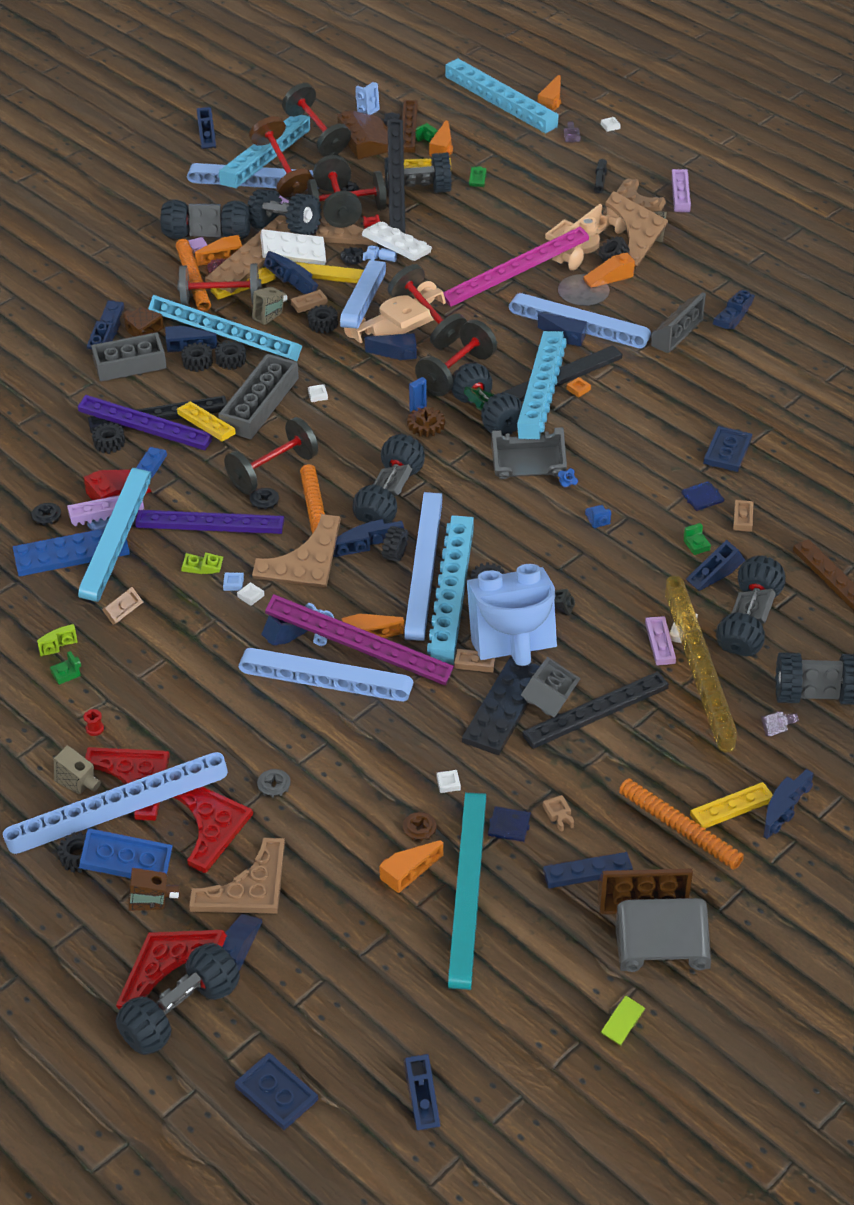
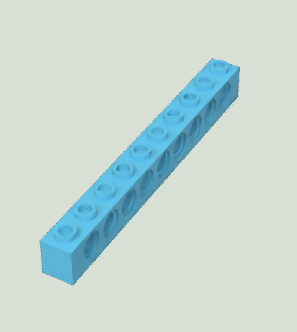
[445,58,558,133]
[219,115,310,188]
[148,295,302,361]
[517,331,567,439]
[427,516,474,664]

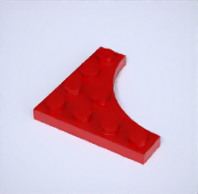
[85,747,170,821]
[173,786,253,874]
[116,930,227,1010]

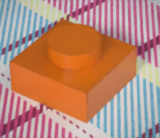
[566,377,591,398]

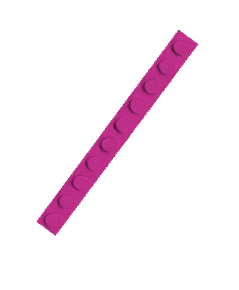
[443,226,589,307]

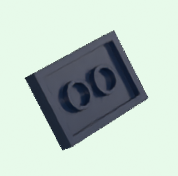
[703,426,752,472]
[235,1053,318,1130]

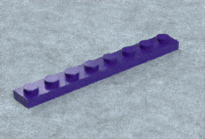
[78,395,213,451]
[135,510,284,534]

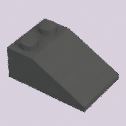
[521,657,581,718]

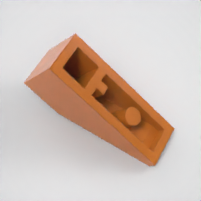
[538,75,561,111]
[429,120,453,157]
[195,235,242,266]
[583,253,635,288]
[341,614,404,638]
[379,840,443,894]

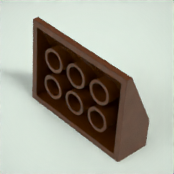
[337,111,388,160]
[597,868,693,914]

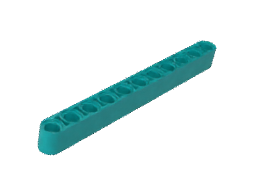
[448,792,486,990]

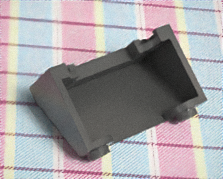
[491,427,567,479]
[616,898,711,972]

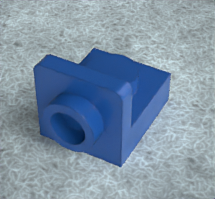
[585,505,611,528]

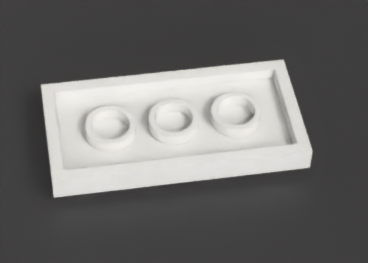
[362,222,432,261]
[260,229,326,265]

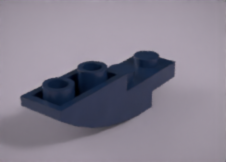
[264,251,318,295]
[713,290,755,330]
[86,300,125,349]
[333,519,404,557]
[764,769,813,839]

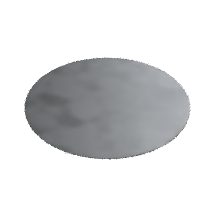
[558,274,610,305]

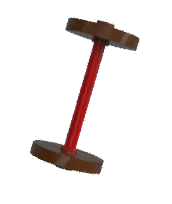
[249,116,313,198]

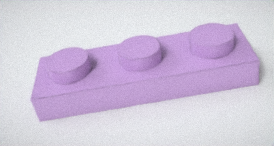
[645,616,676,665]

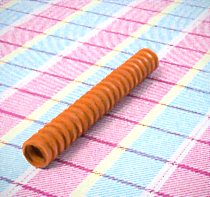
[176,239,211,312]
[300,464,325,534]
[619,778,744,870]

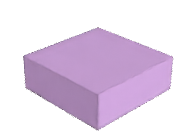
[188,237,207,254]

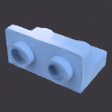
[355,82,380,115]

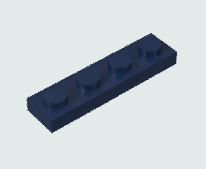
[543,852,633,889]

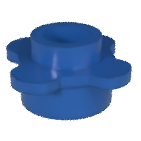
[558,468,578,487]

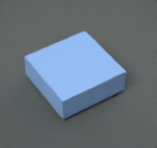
[223,573,244,591]

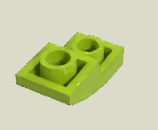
[181,552,223,574]
[37,624,78,656]
[601,996,645,1046]

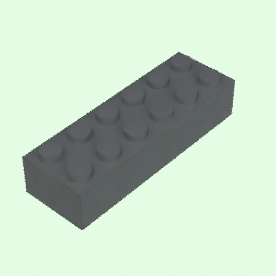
[219,354,299,439]

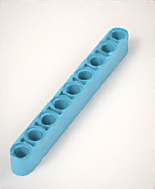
[78,468,151,602]

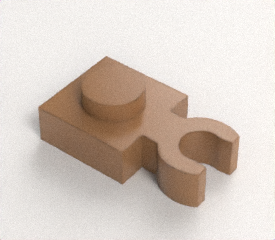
[543,795,574,832]

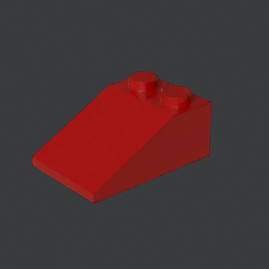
[84,470,151,500]

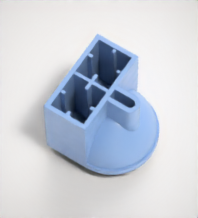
[467,564,557,666]

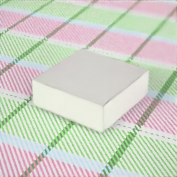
[601,117,620,132]
[308,384,328,402]
[237,582,264,606]
[436,770,461,793]

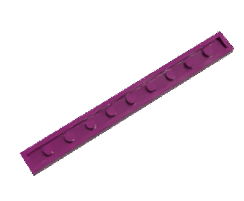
[265,594,454,686]

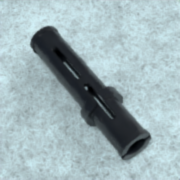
[594,159,607,194]

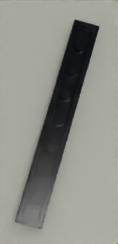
[387,120,405,234]
[502,345,623,402]
[88,396,227,433]
[522,671,669,749]

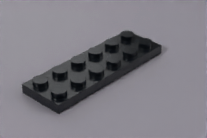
[462,656,540,755]

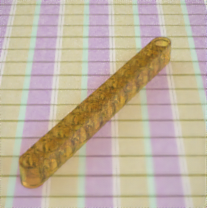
[665,576,737,752]

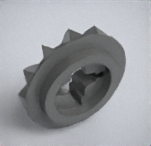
[257,769,291,798]

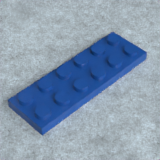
[12,528,130,577]

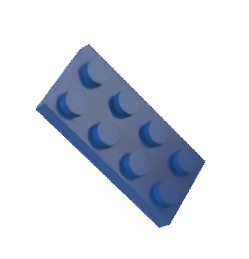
[79,828,173,878]

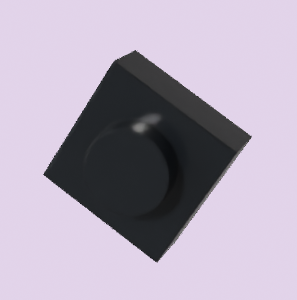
[384,112,400,126]

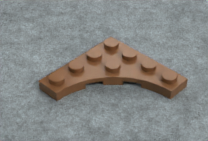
[603,179,666,216]
[605,191,668,269]
[315,201,378,245]
[252,514,341,588]
[189,838,285,914]

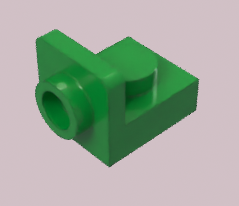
[416,123,438,142]
[469,166,487,187]
[683,523,711,555]
[50,651,82,685]

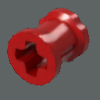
[363,214,380,229]
[84,709,104,736]

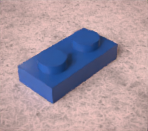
[136,447,167,478]

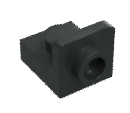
[554,589,575,615]

